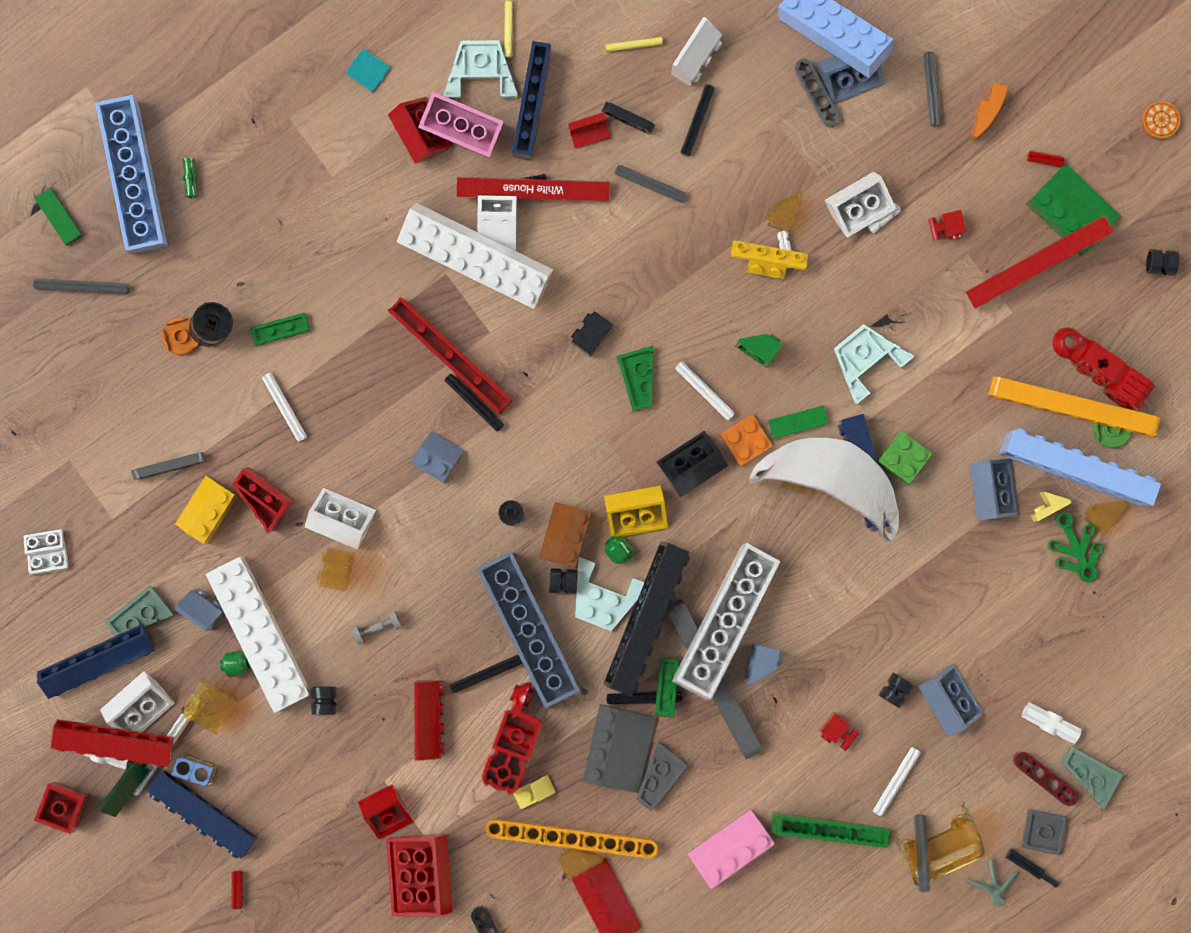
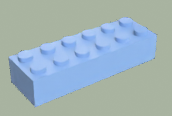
[778,0,893,78]

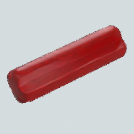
[1027,151,1065,168]
[231,870,243,910]

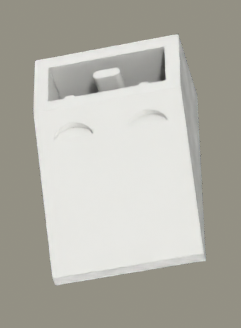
[477,196,517,251]

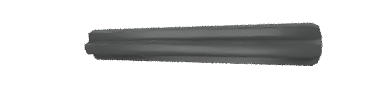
[924,51,941,126]
[615,165,686,203]
[914,814,930,892]

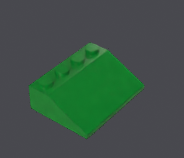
[1026,163,1120,256]

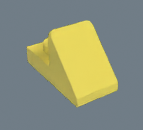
[1030,492,1072,522]
[513,774,556,809]

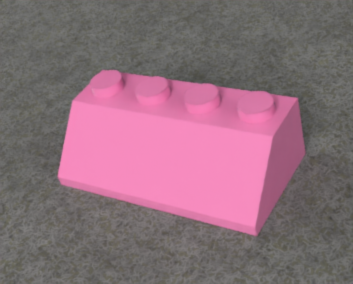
[418,92,504,157]
[688,809,775,889]

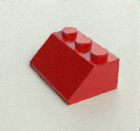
[388,97,453,164]

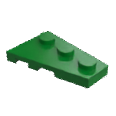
[617,346,653,411]

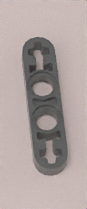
[794,59,839,127]
[131,452,206,480]

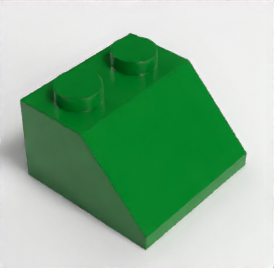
[735,334,782,368]

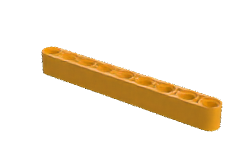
[988,376,1161,437]
[486,818,658,858]

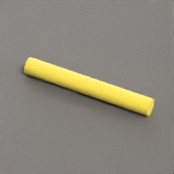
[504,1,513,59]
[605,37,663,52]

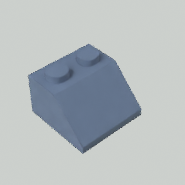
[410,431,464,484]
[174,589,225,631]

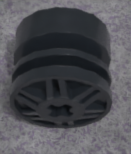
[189,302,233,347]

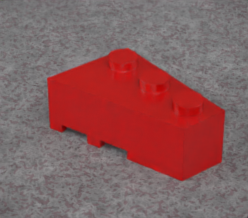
[232,467,295,534]

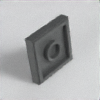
[1021,809,1067,855]

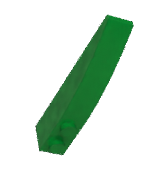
[770,812,890,848]

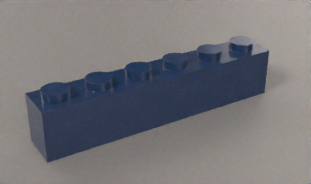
[512,41,552,160]
[838,414,890,531]
[37,624,155,699]
[147,770,258,859]

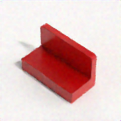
[568,112,610,149]

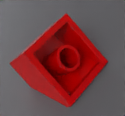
[358,784,413,840]

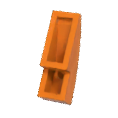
[970,83,1008,141]

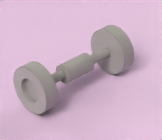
[352,610,402,645]

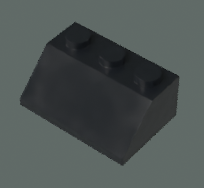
[657,431,728,497]

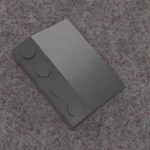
[582,704,656,793]

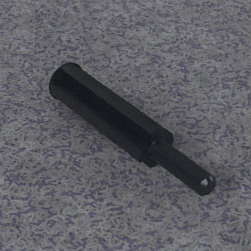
[1005,848,1059,887]

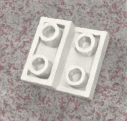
[23,529,69,576]

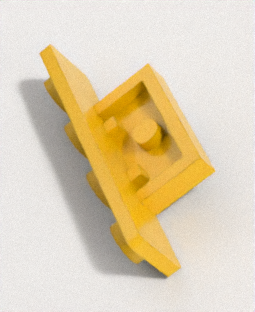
[731,240,808,279]

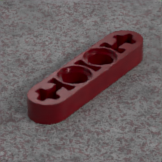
[1013,751,1078,806]

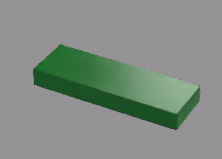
[34,188,83,246]
[250,312,310,346]
[768,405,829,439]
[655,658,680,718]

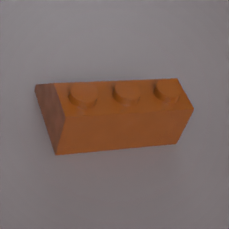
[539,502,592,568]

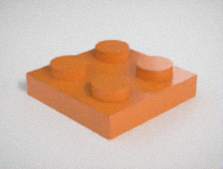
[720,414,773,467]

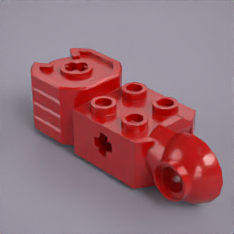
[1052,327,1155,411]
[481,682,543,795]

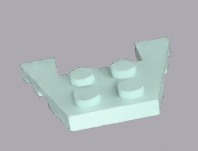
[443,40,518,99]
[833,324,914,404]
[575,557,644,631]

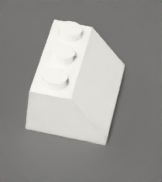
[671,17,722,86]
[824,172,896,237]
[305,488,376,550]
[100,671,175,732]

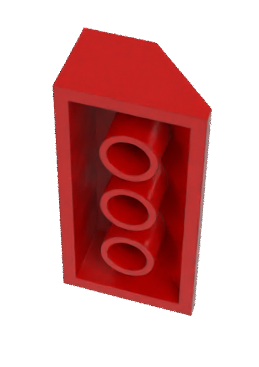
[414,680,445,761]
[571,857,642,933]

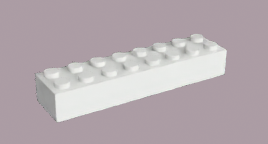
[397,203,554,309]
[672,543,780,700]
[205,557,311,713]

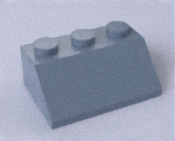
[817,56,885,104]
[970,459,1019,521]
[744,643,783,684]
[918,664,984,737]

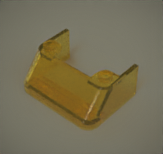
[894,803,985,886]

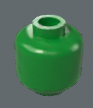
[604,535,633,564]
[220,651,250,677]

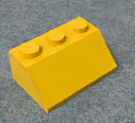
[175,476,238,544]
[604,485,668,537]

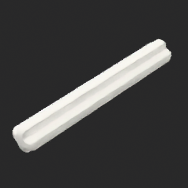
[675,362,735,420]
[262,373,307,442]
[873,747,920,817]

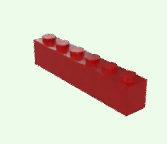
[50,719,174,767]

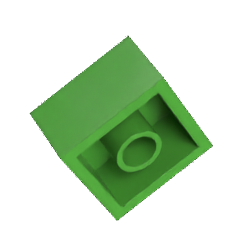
[877,430,932,485]

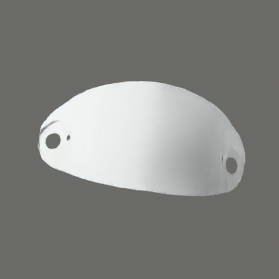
[749,438,899,542]

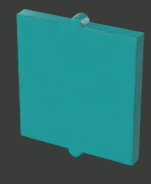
[345,48,390,92]

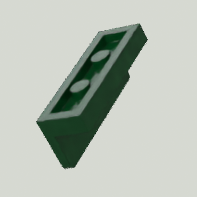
[99,761,150,817]

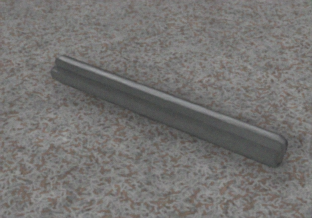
[33,279,129,294]

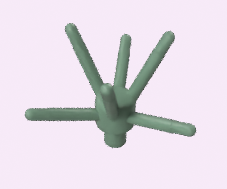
[967,859,1018,907]

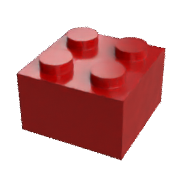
[33,782,90,834]

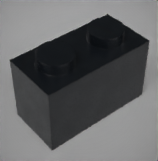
[571,311,613,357]

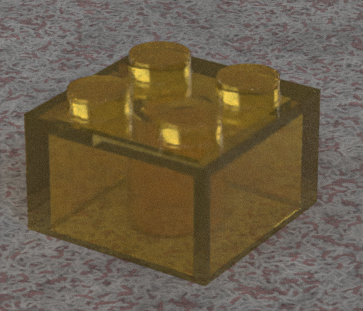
[317,548,355,591]
[181,678,238,735]

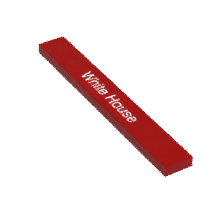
[457,177,610,201]

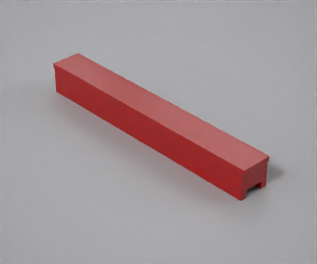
[966,215,1114,309]
[387,296,513,415]

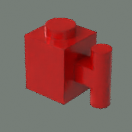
[928,210,967,241]
[819,712,860,752]

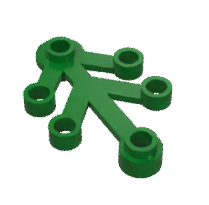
[1047,512,1103,583]

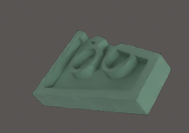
[104,585,175,636]
[1061,746,1123,809]

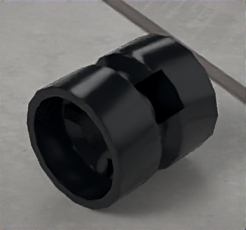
[1146,249,1180,276]
[498,500,524,526]
[549,568,578,594]
[878,672,914,709]
[311,686,337,715]

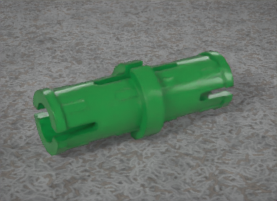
[182,158,198,198]

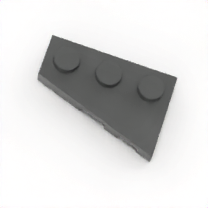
[637,742,688,811]

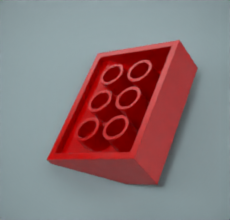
[386,834,453,917]

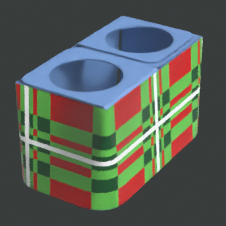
[172,754,217,787]

